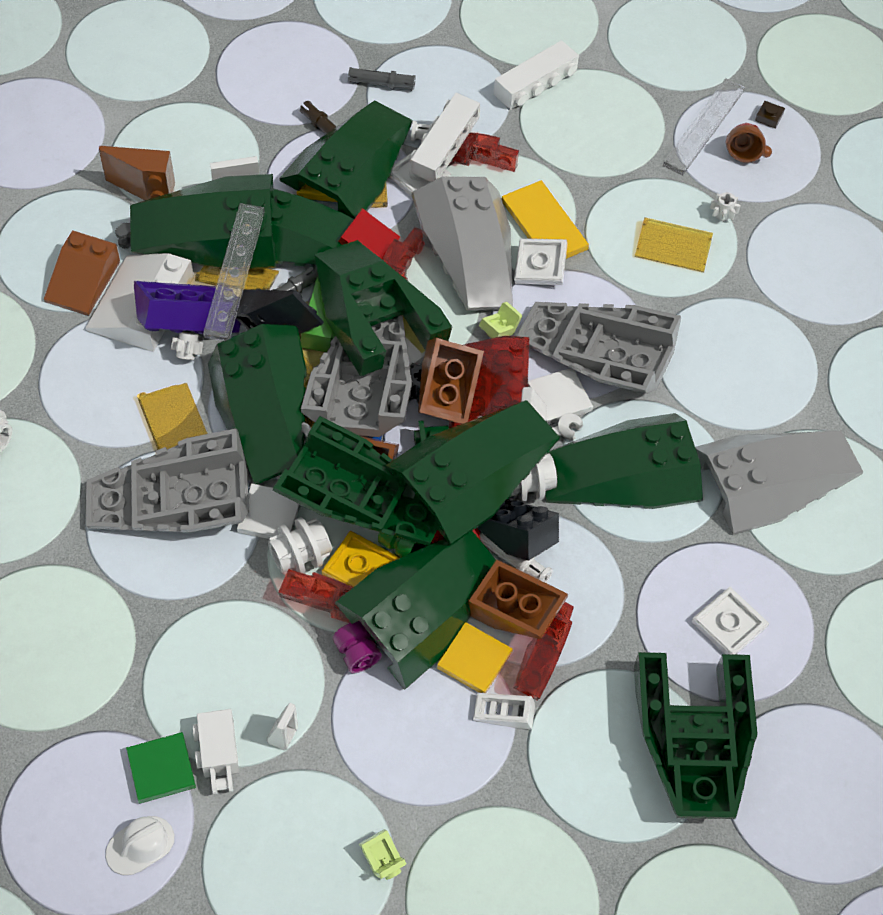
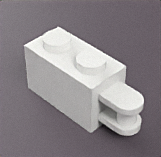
[193,709,239,794]

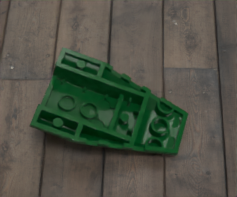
[279,100,413,219]
[130,174,276,270]
[271,188,354,267]
[208,324,307,484]
[386,400,560,545]
[545,413,703,509]
[272,416,437,546]
[335,531,496,690]

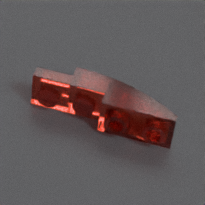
[451,132,519,172]
[382,227,424,281]
[278,569,359,623]
[513,602,574,701]

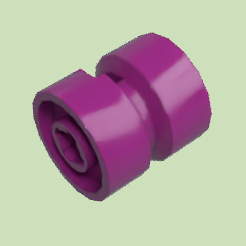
[333,621,382,673]

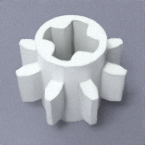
[710,192,741,221]
[171,332,203,360]

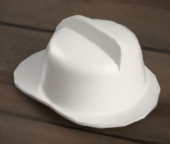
[106,816,174,875]

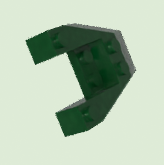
[314,240,452,377]
[634,652,758,819]

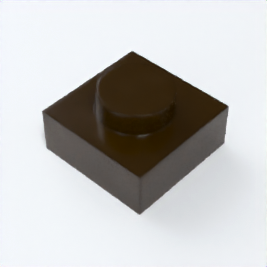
[755,101,785,129]

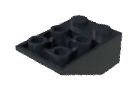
[231,288,324,334]
[477,499,559,561]

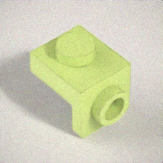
[479,302,522,341]
[359,829,407,880]

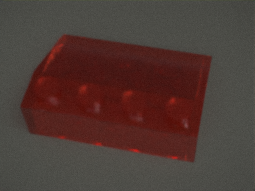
[449,336,529,429]

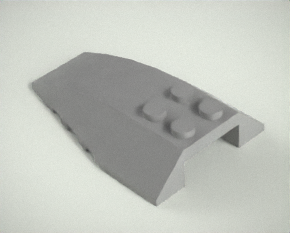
[412,177,513,311]
[516,302,681,394]
[301,315,412,437]
[86,429,249,532]
[695,430,863,535]

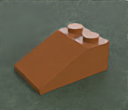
[99,146,175,200]
[44,230,120,316]
[418,338,484,424]
[469,560,568,639]

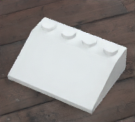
[86,253,194,352]

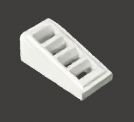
[473,693,535,730]
[267,703,298,751]

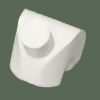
[552,413,583,441]

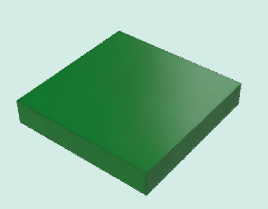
[126,732,196,804]

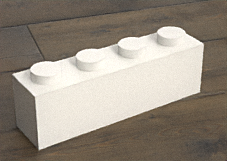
[494,40,579,110]
[409,93,480,182]

